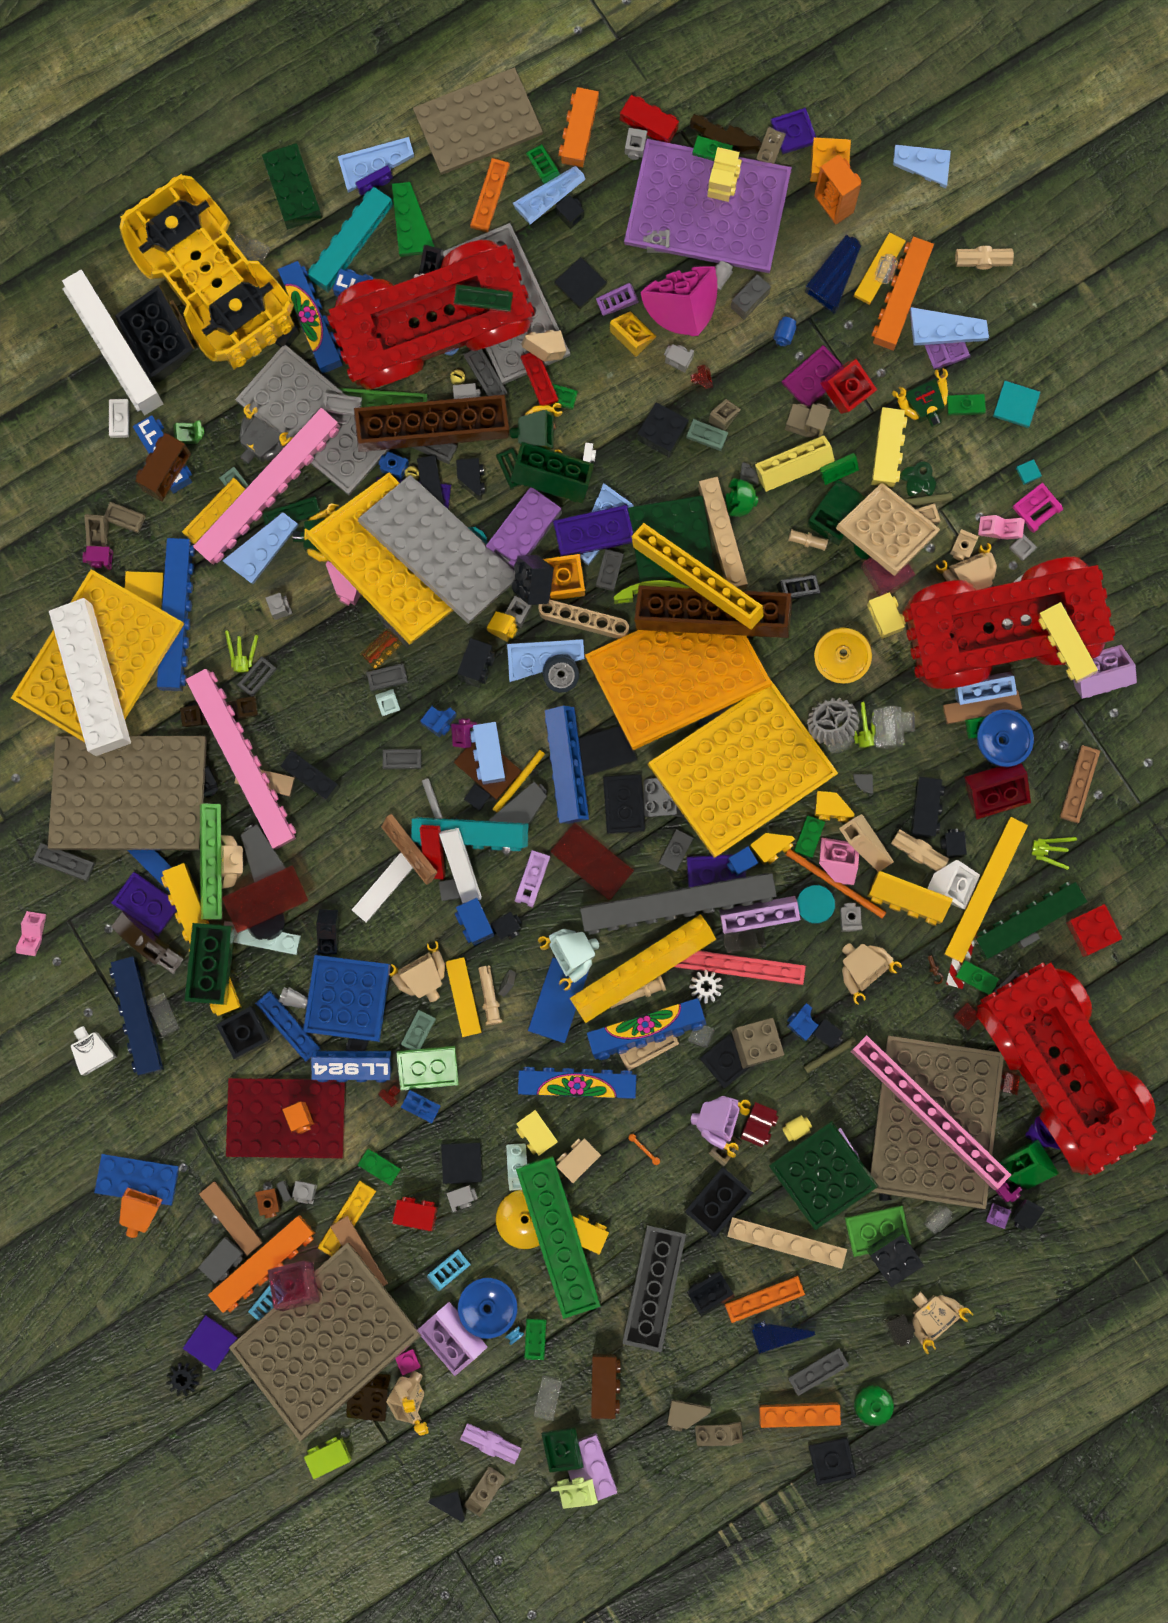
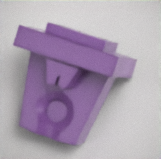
[986,1203,1011,1229]

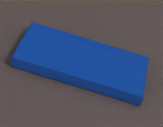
[528,958,589,1043]

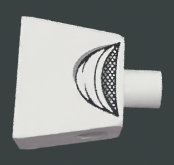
[71,1026,117,1076]

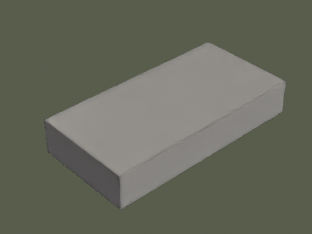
[322,392,362,417]

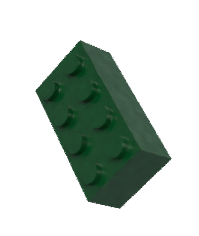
[262,143,322,230]
[510,442,594,504]
[184,923,235,1005]

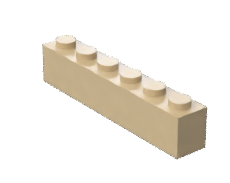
[698,477,748,590]
[726,1217,847,1269]

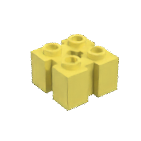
[707,147,742,202]

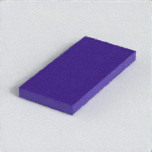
[553,505,633,556]

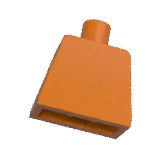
[119,1188,163,1238]

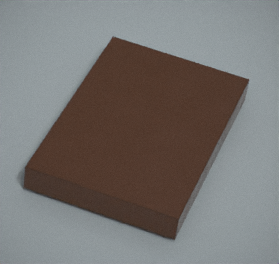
[453,742,522,800]

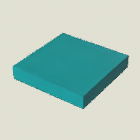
[993,381,1040,428]

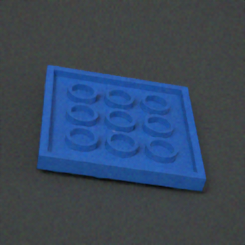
[303,955,391,1042]

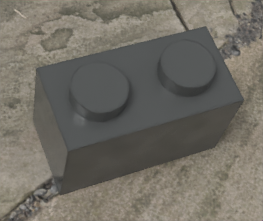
[731,274,771,320]
[198,1237,244,1284]

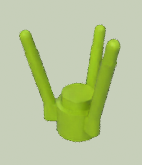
[225,630,258,672]
[854,702,876,748]
[1032,837,1077,870]

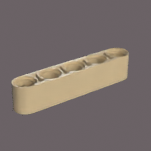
[539,600,629,639]

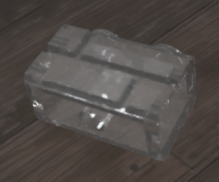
[872,706,905,749]
[534,1375,562,1421]

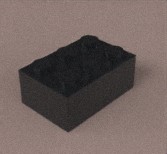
[684,1167,753,1238]

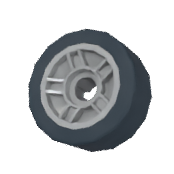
[542,655,579,693]

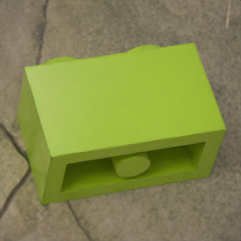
[304,1437,352,1479]

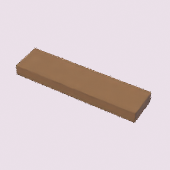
[943,690,1022,724]
[1059,745,1100,824]
[381,814,437,885]
[199,1182,263,1256]
[330,1215,388,1286]

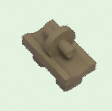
[756,127,786,164]

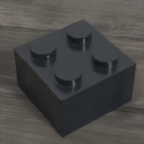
[637,402,689,458]
[512,555,554,605]
[457,638,496,688]
[216,1006,271,1060]
[866,1228,924,1288]

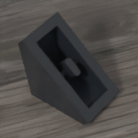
[419,244,444,275]
[428,1489,466,1523]

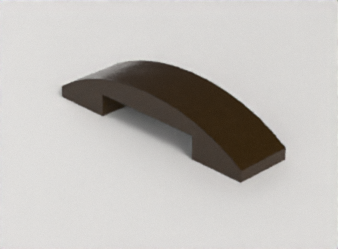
[180,696,258,727]

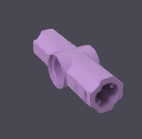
[460,1423,521,1464]

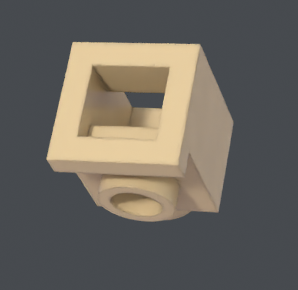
[950,529,979,561]

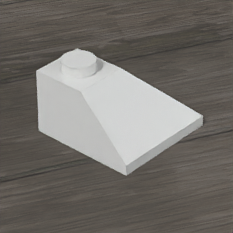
[928,860,980,910]

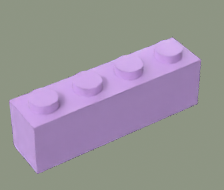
[719,896,800,934]

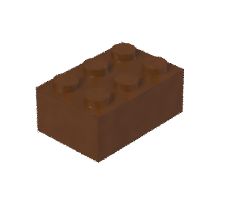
[136,433,191,502]
[591,1354,620,1419]

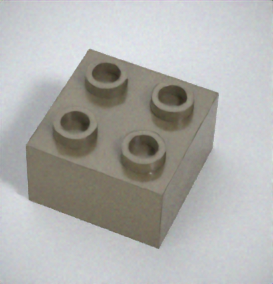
[732,1018,784,1069]

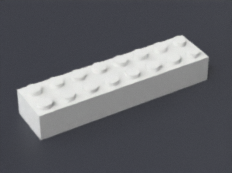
[62,269,163,416]
[49,598,131,756]

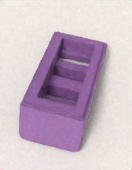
[596,283,639,316]

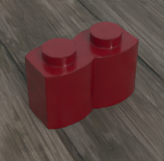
[740,1102,779,1147]

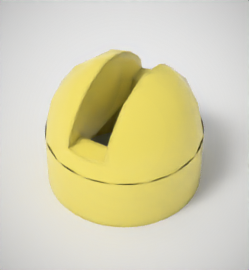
[450,369,465,385]
[405,466,420,480]

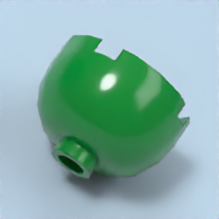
[725,478,758,517]
[854,1385,894,1426]

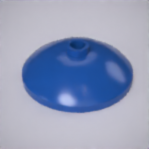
[977,710,1034,767]
[458,1278,517,1339]

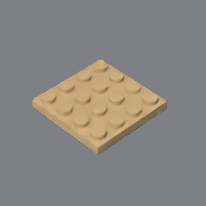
[836,483,940,576]

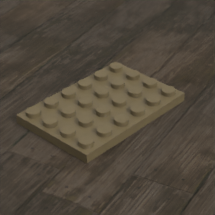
[413,67,543,175]

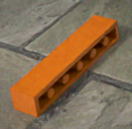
[872,236,934,351]
[208,1215,315,1313]

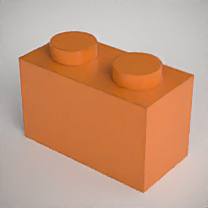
[282,1102,314,1134]

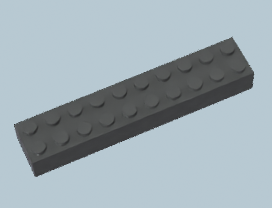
[580,873,777,934]

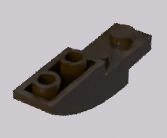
[690,114,762,154]
[111,911,185,974]

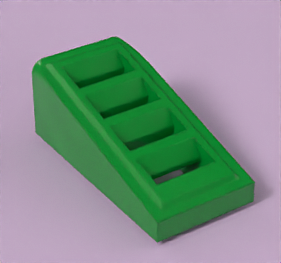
[526,144,560,185]

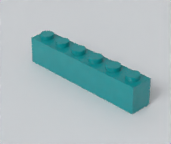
[308,187,393,293]
[411,817,528,851]

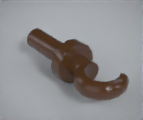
[927,955,943,984]

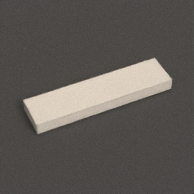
[439,828,482,903]
[352,853,413,923]

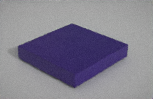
[770,108,817,155]
[183,1315,239,1371]

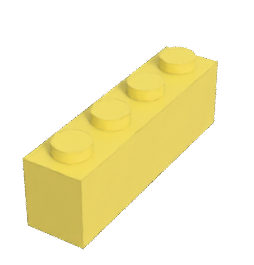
[871,407,907,488]
[755,435,835,492]
[1038,602,1098,683]

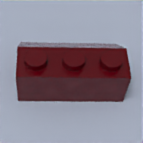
[965,763,1031,820]

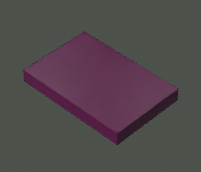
[782,345,843,408]

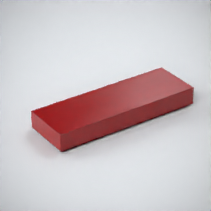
[520,352,558,406]
[420,825,446,879]

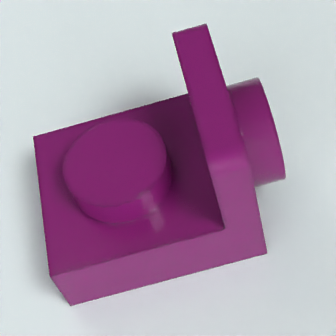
[451,718,477,748]
[995,1182,1022,1202]

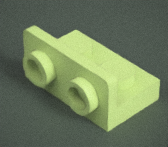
[551,1477,598,1509]

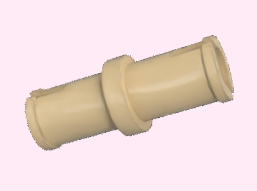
[788,529,828,551]

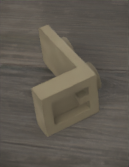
[695,1422,743,1446]
[463,1467,505,1517]

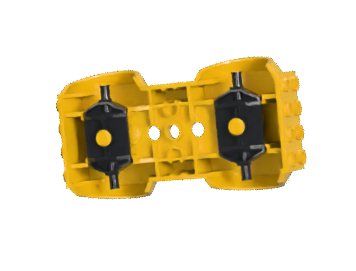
[120,174,294,369]

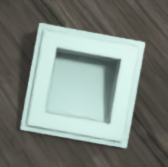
[375,689,400,716]

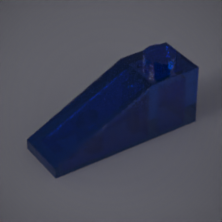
[751,1321,816,1354]

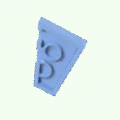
[893,145,951,188]

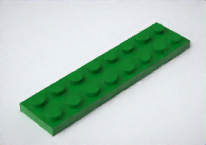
[515,1156,601,1319]

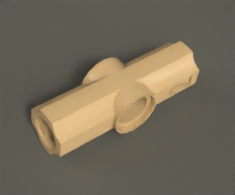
[955,246,1014,270]
[891,829,949,872]

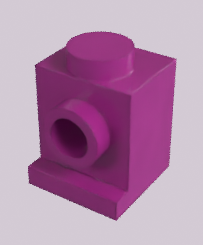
[83,546,113,570]

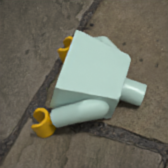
[538,929,599,991]

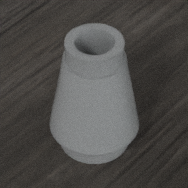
[715,261,733,290]
[278,987,308,1009]

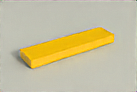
[854,232,906,305]
[182,478,246,545]
[446,957,482,1037]
[318,1181,376,1257]

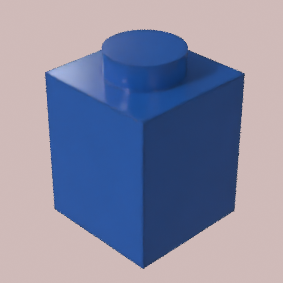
[727,846,758,876]

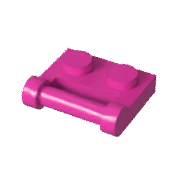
[1012,483,1063,533]

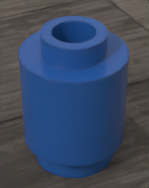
[773,317,797,346]

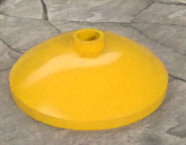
[814,628,872,684]
[496,1190,540,1249]

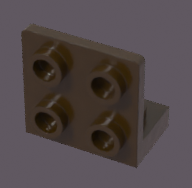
[346,1374,391,1422]

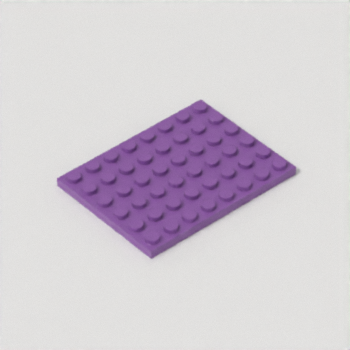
[624,139,792,273]

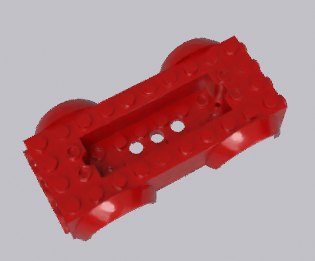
[327,240,535,390]
[902,557,1115,689]
[976,962,1157,1176]

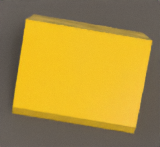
[610,311,656,357]

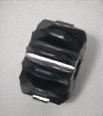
[166,1362,200,1396]

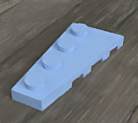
[338,137,414,193]
[513,166,585,224]
[909,307,989,346]
[580,483,634,566]
[223,513,299,584]
[507,640,584,682]

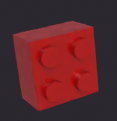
[820,359,877,414]
[1066,904,1122,957]
[392,1196,438,1231]

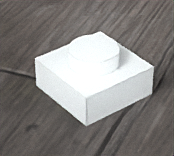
[583,443,596,463]

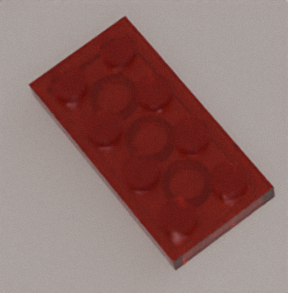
[550,822,634,901]
[222,865,309,933]

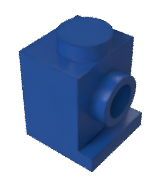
[378,452,409,480]

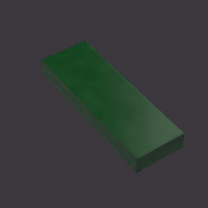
[454,284,513,312]
[262,496,320,526]

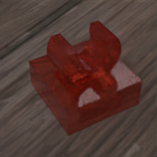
[690,365,713,389]
[953,1003,978,1030]
[1000,1073,1020,1095]
[378,1085,401,1108]

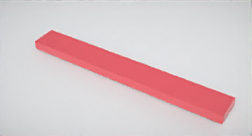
[652,944,806,985]

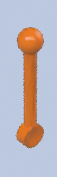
[629,1134,660,1165]

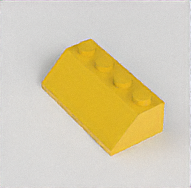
[867,871,953,926]

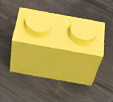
[867,592,906,639]
[516,1110,558,1156]

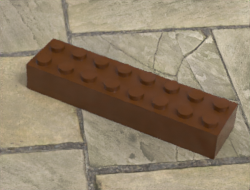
[354,395,509,452]
[634,586,792,638]

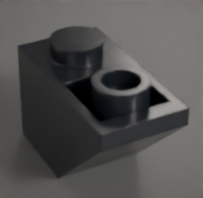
[456,458,485,500]
[316,909,339,954]

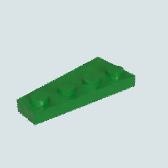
[392,182,435,257]

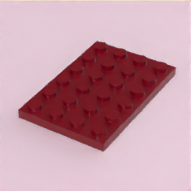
[226,1078,346,1158]

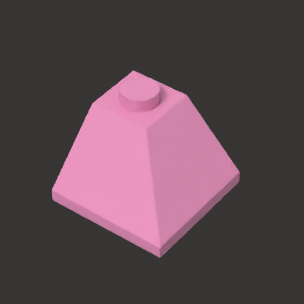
[326,561,361,606]
[819,838,859,885]

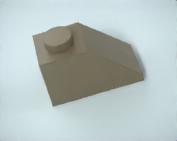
[667,1399,711,1431]

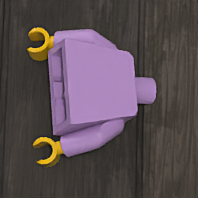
[691,1096,751,1158]

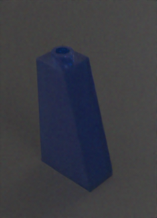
[805,235,861,314]

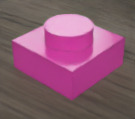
[396,1349,421,1376]

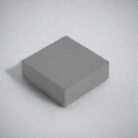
[1009,534,1037,561]

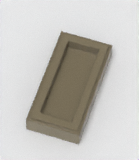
[104,502,146,534]

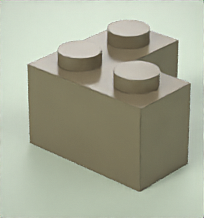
[785,404,831,439]

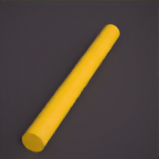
[492,750,545,813]

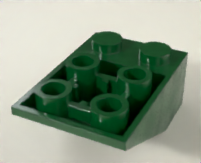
[807,480,866,546]

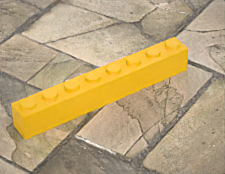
[631,523,763,630]
[161,863,242,1016]
[570,914,716,1023]

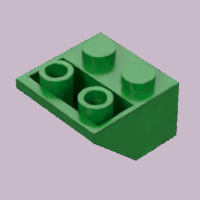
[999,1139,1059,1190]

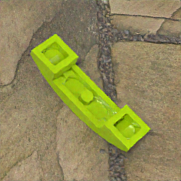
[614,580,689,604]

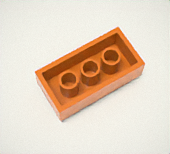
[814,154,861,225]

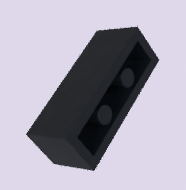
[280,751,340,803]
[910,777,945,839]

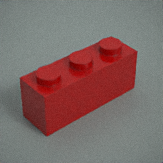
[620,95,679,143]

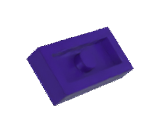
[355,165,392,196]

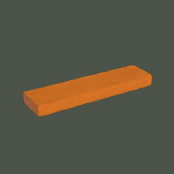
[470,158,510,232]
[724,1276,805,1323]

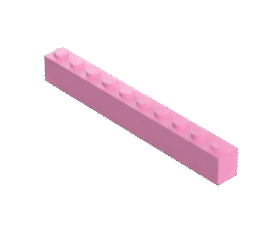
[193,408,341,564]
[185,669,296,849]
[851,1035,1011,1190]

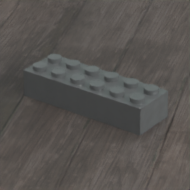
[622,1225,686,1352]

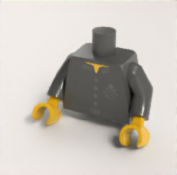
[239,404,293,464]

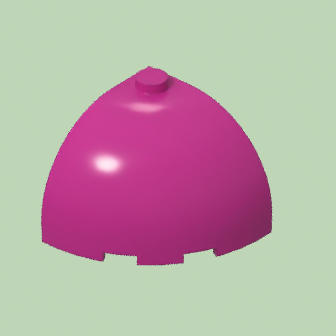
[640,266,717,336]

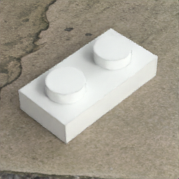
[109,399,129,438]

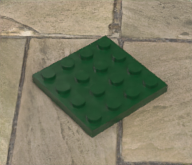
[628,496,715,583]
[769,1121,879,1230]

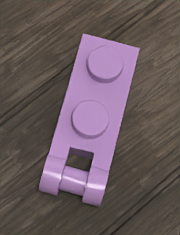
[515,850,550,908]

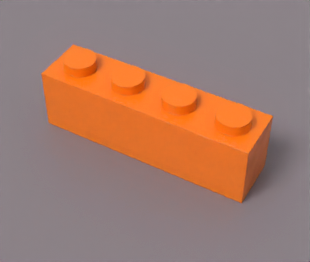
[559,87,599,168]
[759,1402,841,1428]

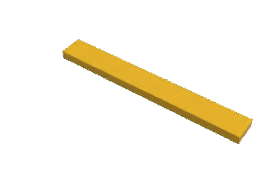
[944,817,1028,963]

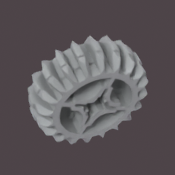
[807,697,860,746]

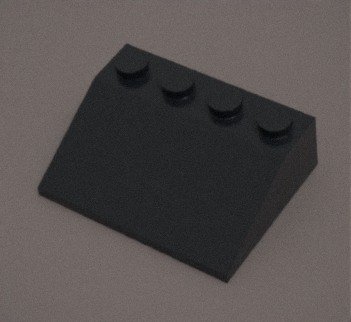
[115,285,195,382]

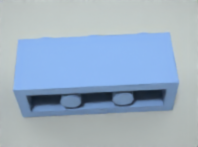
[954,672,1017,705]
[470,722,505,784]

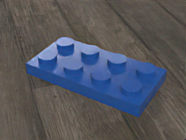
[94,1154,179,1206]

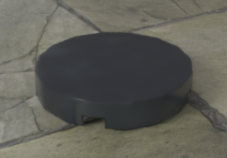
[246,904,285,940]

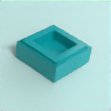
[1016,459,1042,485]

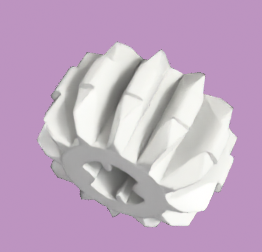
[689,970,723,1004]

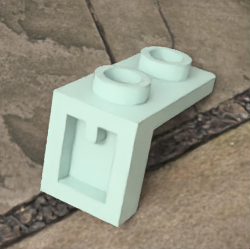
[506,1143,527,1191]

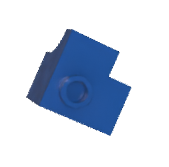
[420,706,457,738]
[787,1003,819,1041]

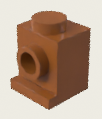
[255,1188,281,1219]

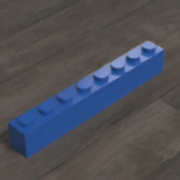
[157,538,195,691]

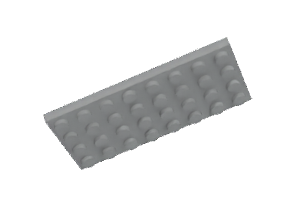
[443,223,570,385]
[235,345,390,495]
[358,475,516,624]

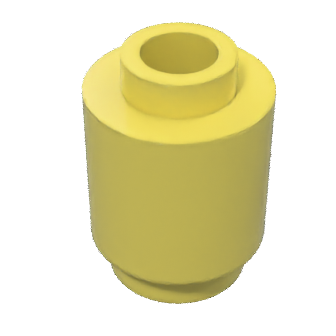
[782,1115,812,1142]

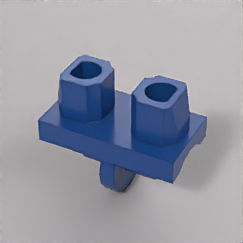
[401,1090,441,1123]

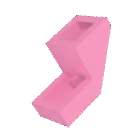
[978,515,1025,540]
[16,911,46,956]

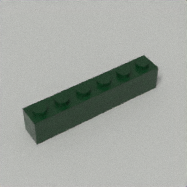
[973,881,1088,961]

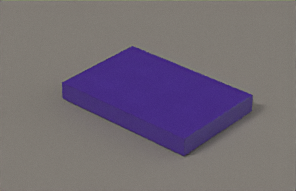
[687,854,746,887]
[112,872,177,936]

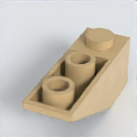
[839,814,894,872]

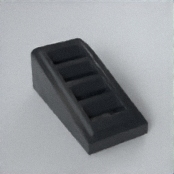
[777,575,820,600]

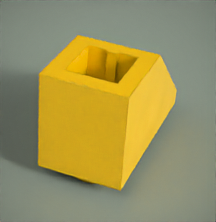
[487,611,518,642]
[814,791,854,823]
[749,833,795,865]
[573,1214,609,1255]

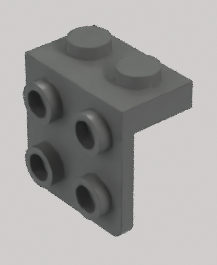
[644,778,684,817]

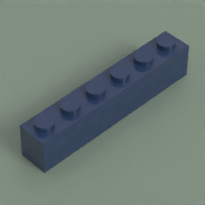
[109,956,164,1076]

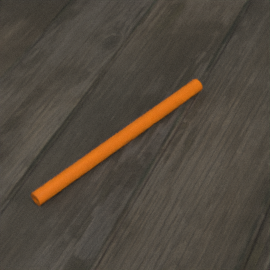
[785,849,886,918]

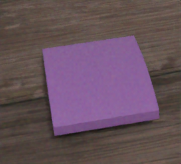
[925,342,971,370]

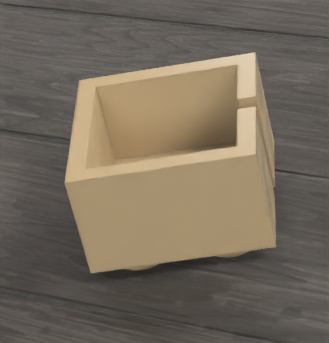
[556,1138,601,1183]

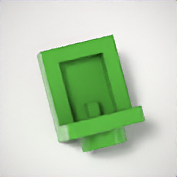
[174,420,204,444]

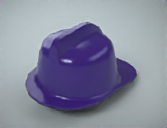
[1025,1116,1060,1149]

